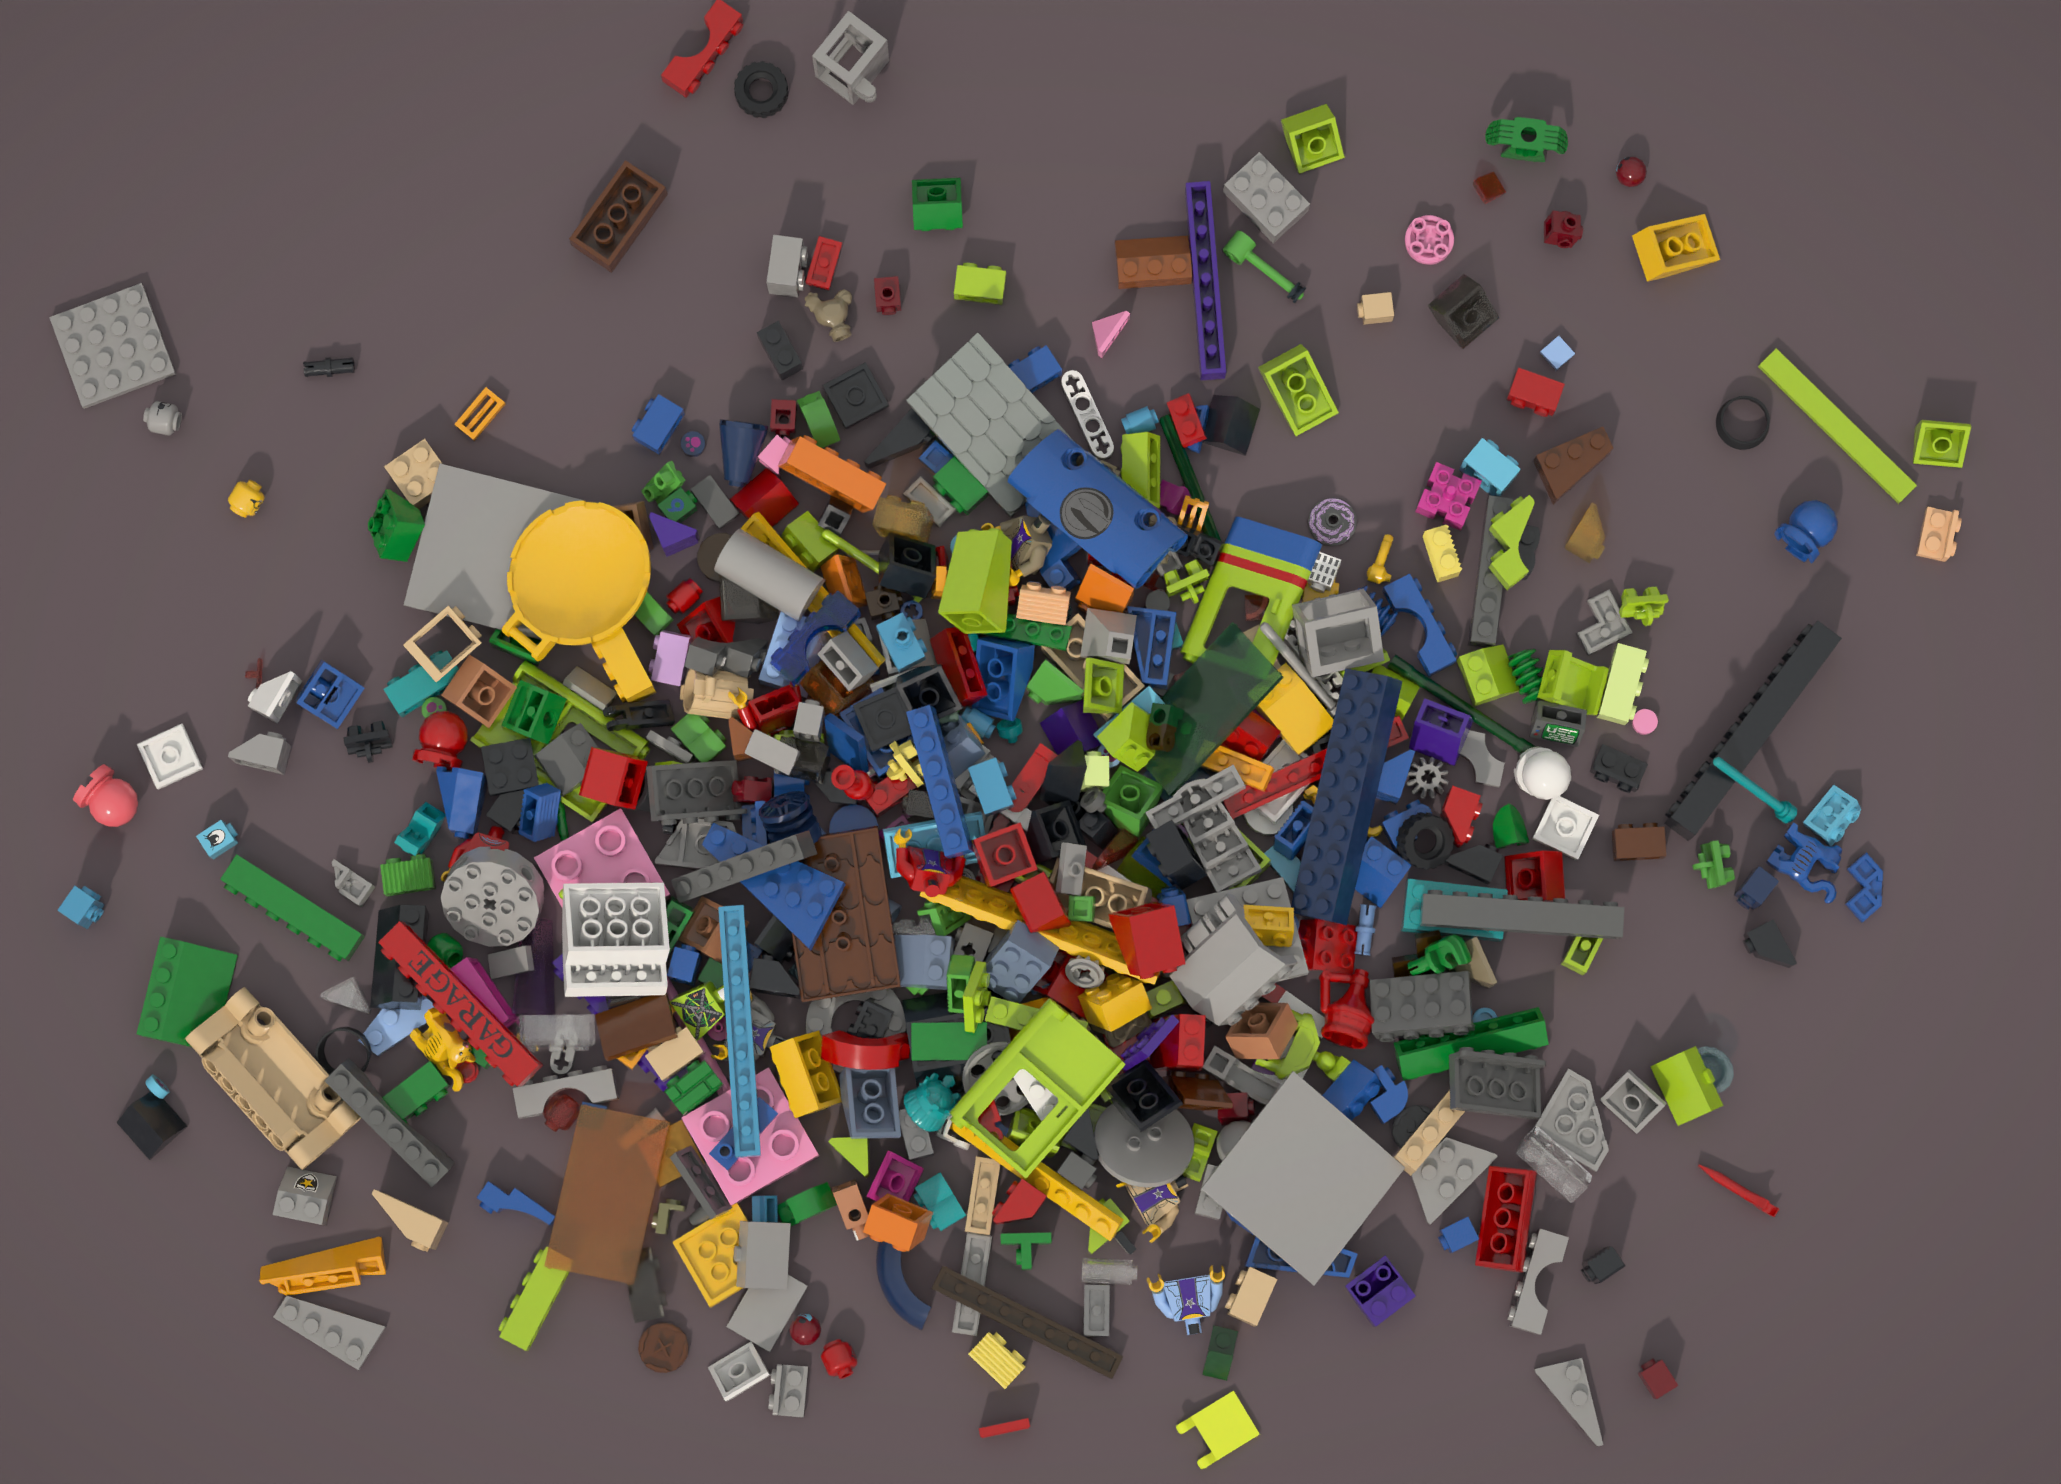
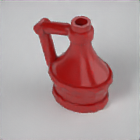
[1319,969,1375,1049]

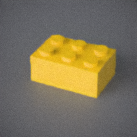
[591,628,656,703]
[770,1030,842,1118]

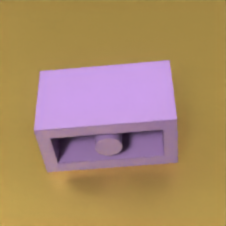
[648,630,693,686]

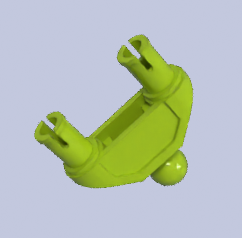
[1255,1009,1336,1080]

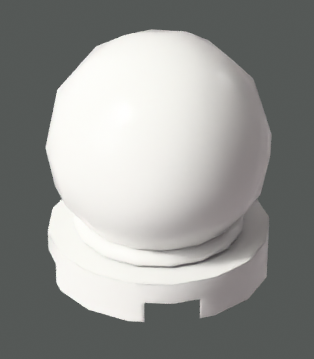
[1514,746,1571,800]

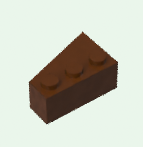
[1533,426,1613,505]

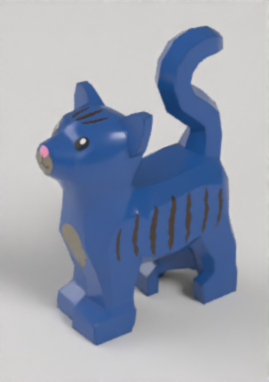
[1766,822,1842,904]

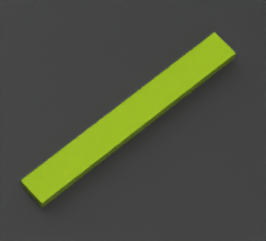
[1758,348,1917,504]

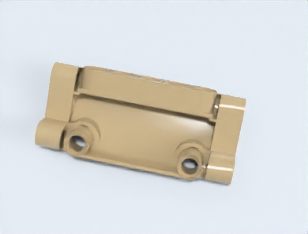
[185,987,361,1170]

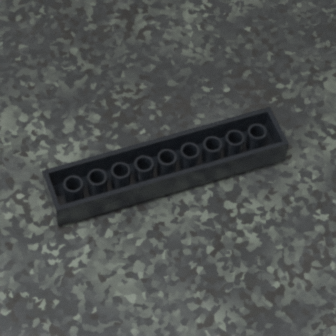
[1664,621,1842,841]

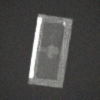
[319,977,372,1015]

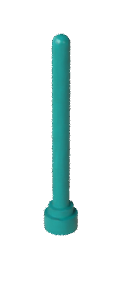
[1713,757,1797,823]

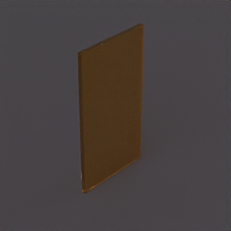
[544,1104,670,1285]

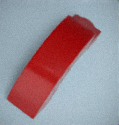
[821,1030,910,1070]

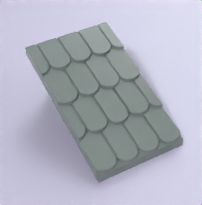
[906,333,1074,518]

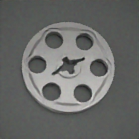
[962,1042,1029,1115]

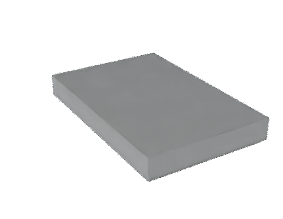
[726,1275,808,1352]

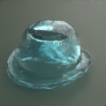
[1697,1046,1734,1093]

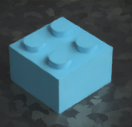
[1459,438,1521,497]

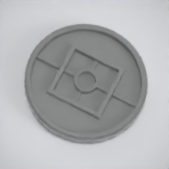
[1094,1104,1194,1188]

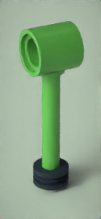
[1222,230,1306,303]

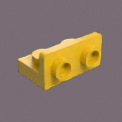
[1243,905,1294,947]

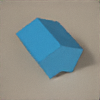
[752,1195,778,1222]

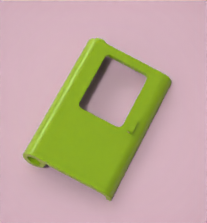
[950,998,1126,1178]

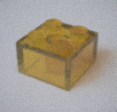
[872,495,934,543]

